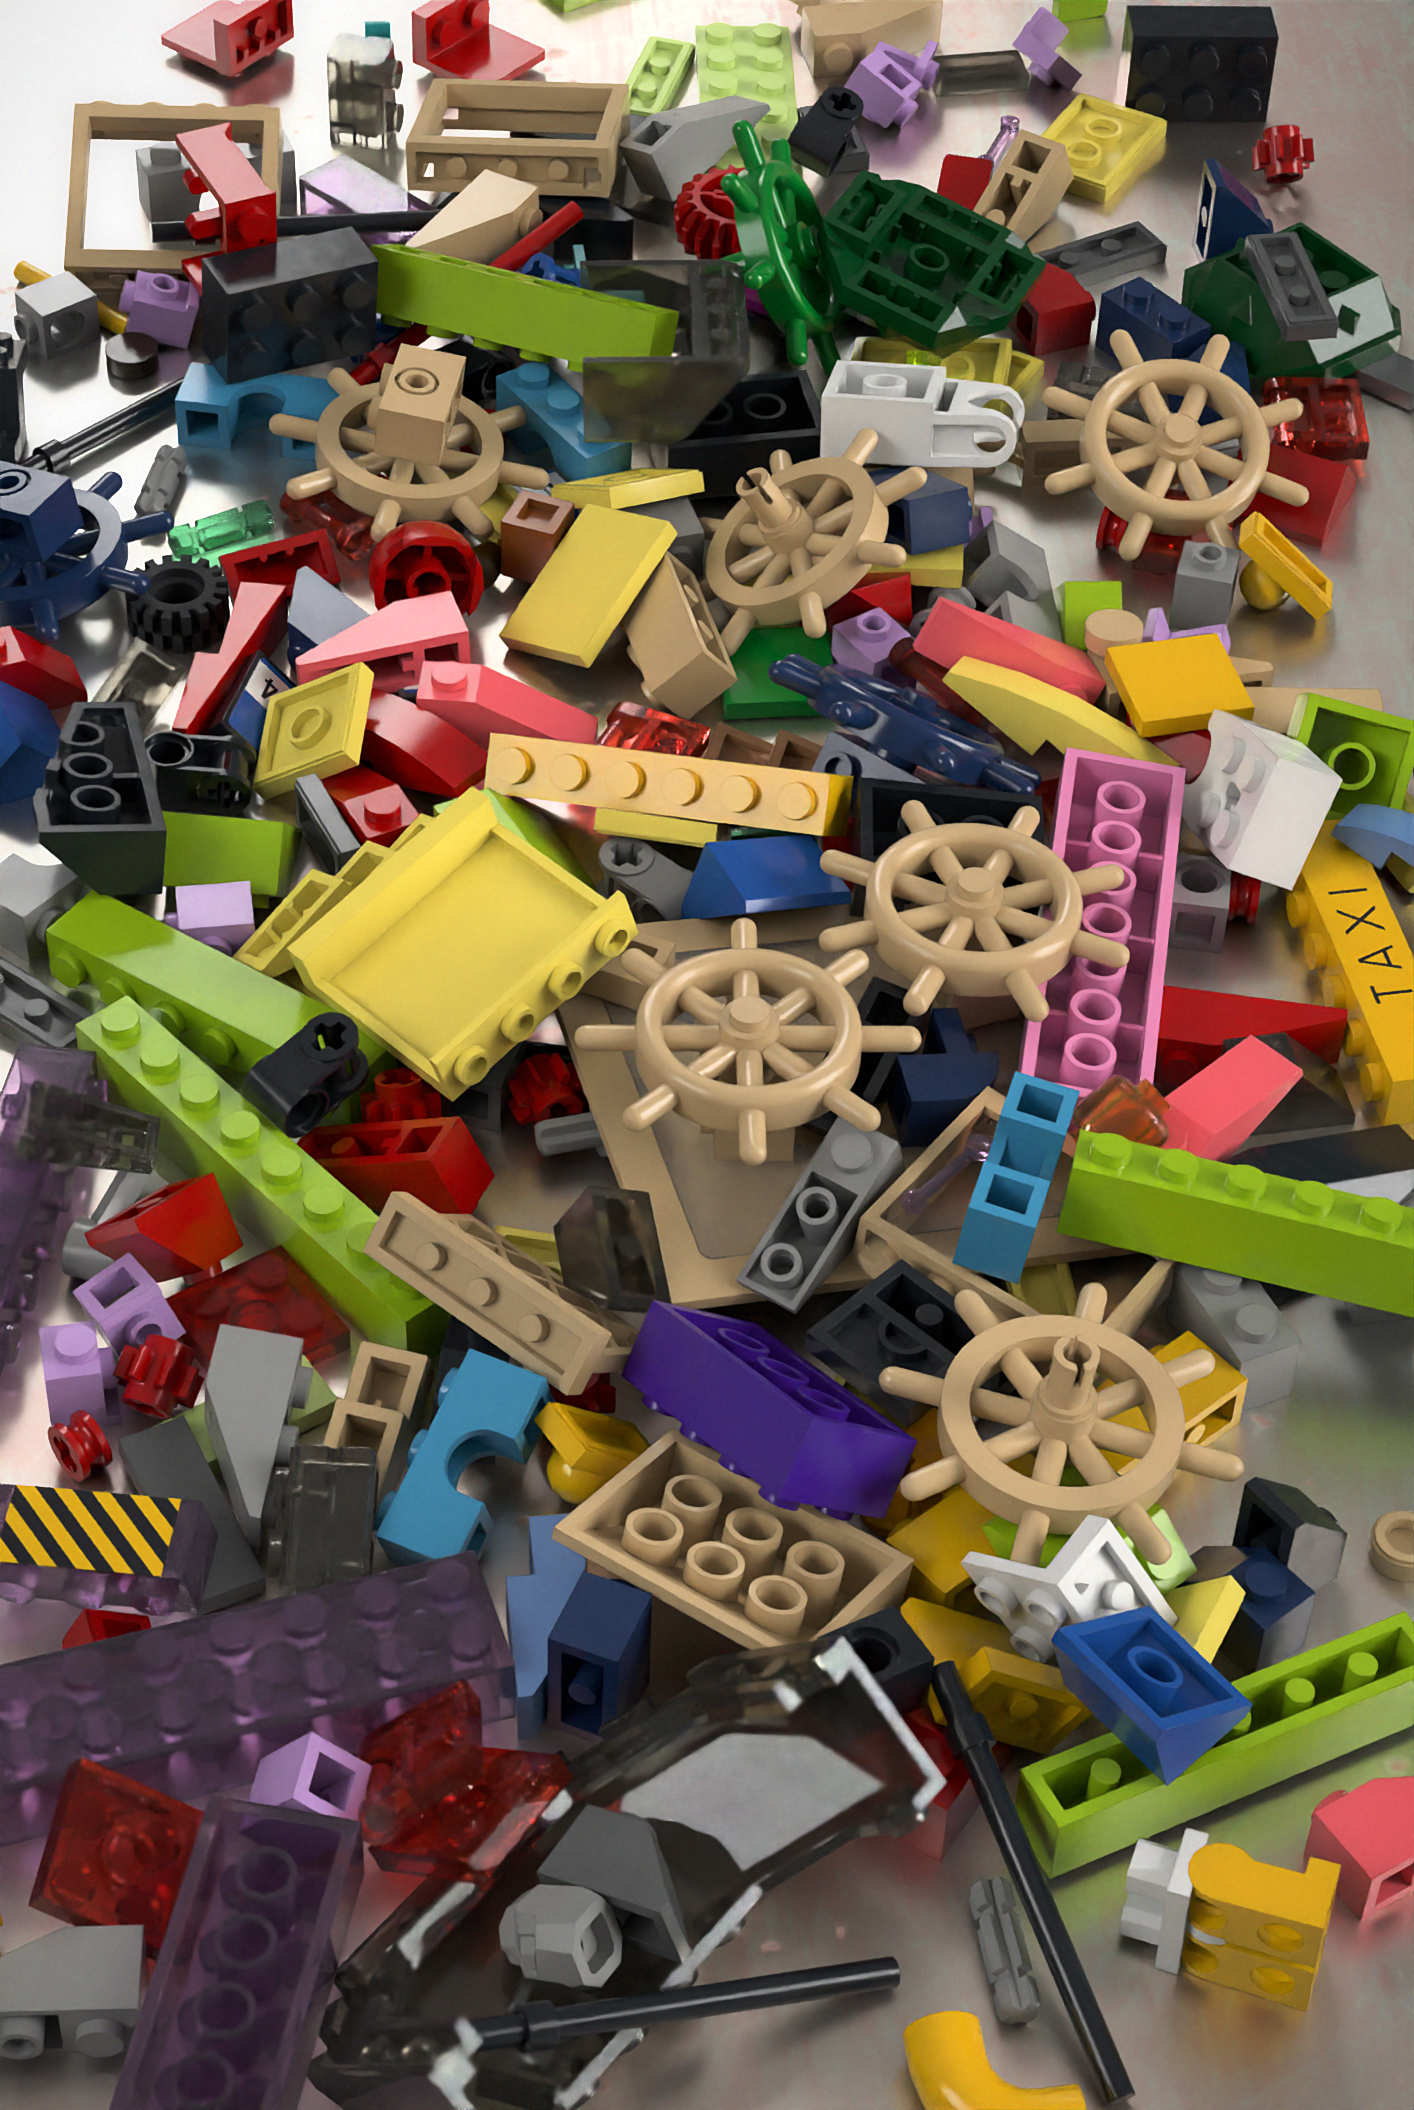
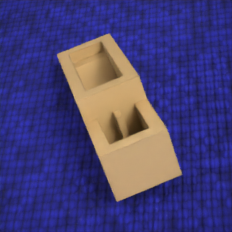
[297,1341,436,1550]

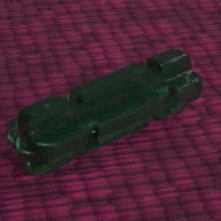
[167,500,274,559]

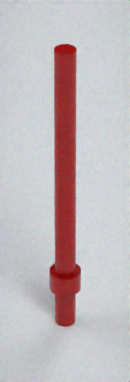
[348,201,584,386]

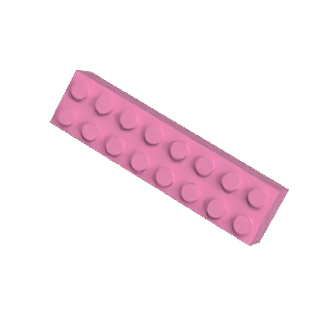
[1017,747,1186,1139]

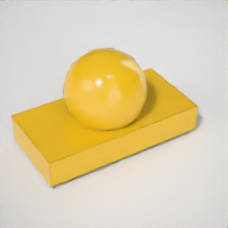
[1239,511,1333,620]
[534,1402,652,1505]

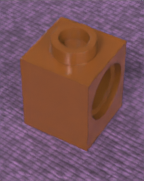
[501,490,574,584]

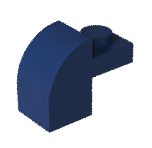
[887,1008,999,1148]

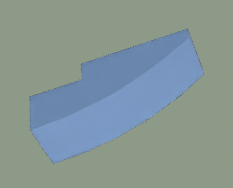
[506,1514,587,1740]

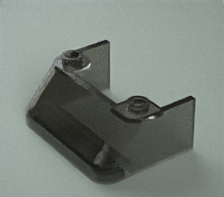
[580,259,750,446]

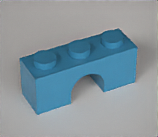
[496,361,632,481]
[175,362,340,461]
[952,1071,1080,1284]
[375,1348,555,1590]

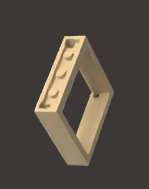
[405,78,630,197]
[63,100,284,294]
[849,1086,1183,1384]

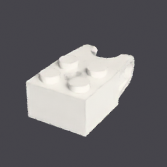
[820,360,1025,468]
[1182,709,1343,891]

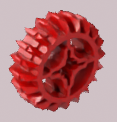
[674,164,746,264]

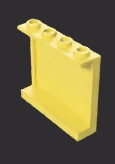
[286,786,639,1102]

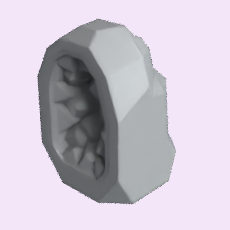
[499,1884,623,1991]

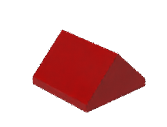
[1227,443,1356,548]

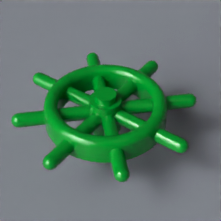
[706,119,853,378]

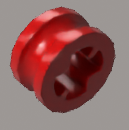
[1096,506,1129,554]
[1227,870,1261,924]
[47,1410,113,1482]

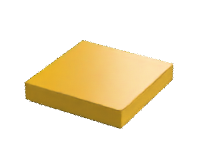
[1104,633,1255,738]

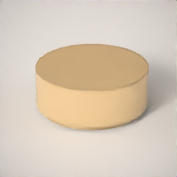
[1084,609,1143,658]
[1367,1511,1414,1582]

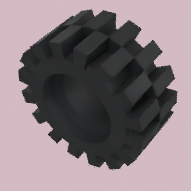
[125,554,230,654]

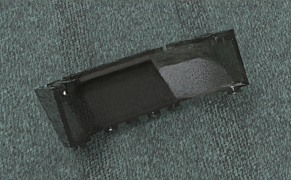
[306,1635,947,2110]

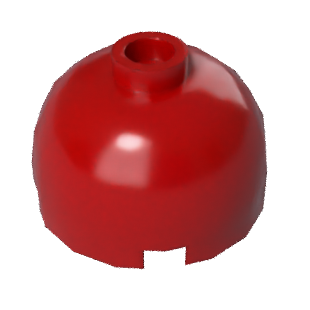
[368,520,484,616]

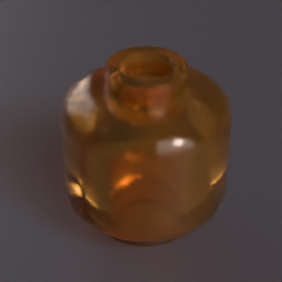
[1069,1075,1171,1148]

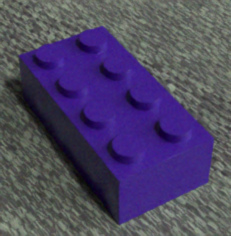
[621,1300,917,1521]

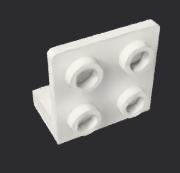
[961,1514,1179,1666]

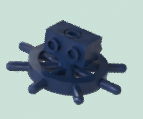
[0,461,175,644]
[768,653,1042,811]

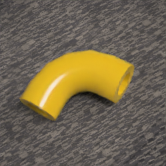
[902,2011,1087,2110]

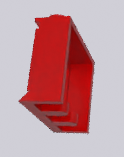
[175,122,277,297]

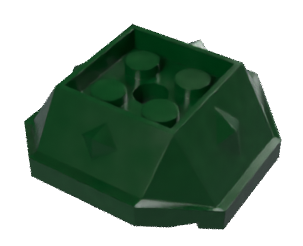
[817,170,1048,360]
[1181,222,1402,395]

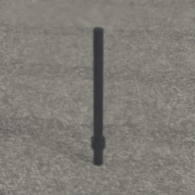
[150,209,442,246]
[18,362,213,474]
[931,1660,1136,2107]
[453,1956,900,2055]

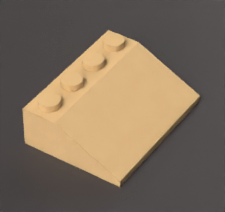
[551,1428,914,1678]

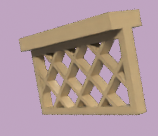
[362,1191,639,1396]

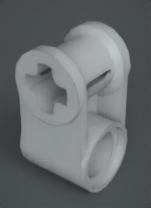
[597,836,694,924]

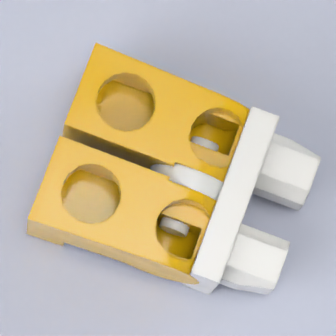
[1119,1828,1341,2012]

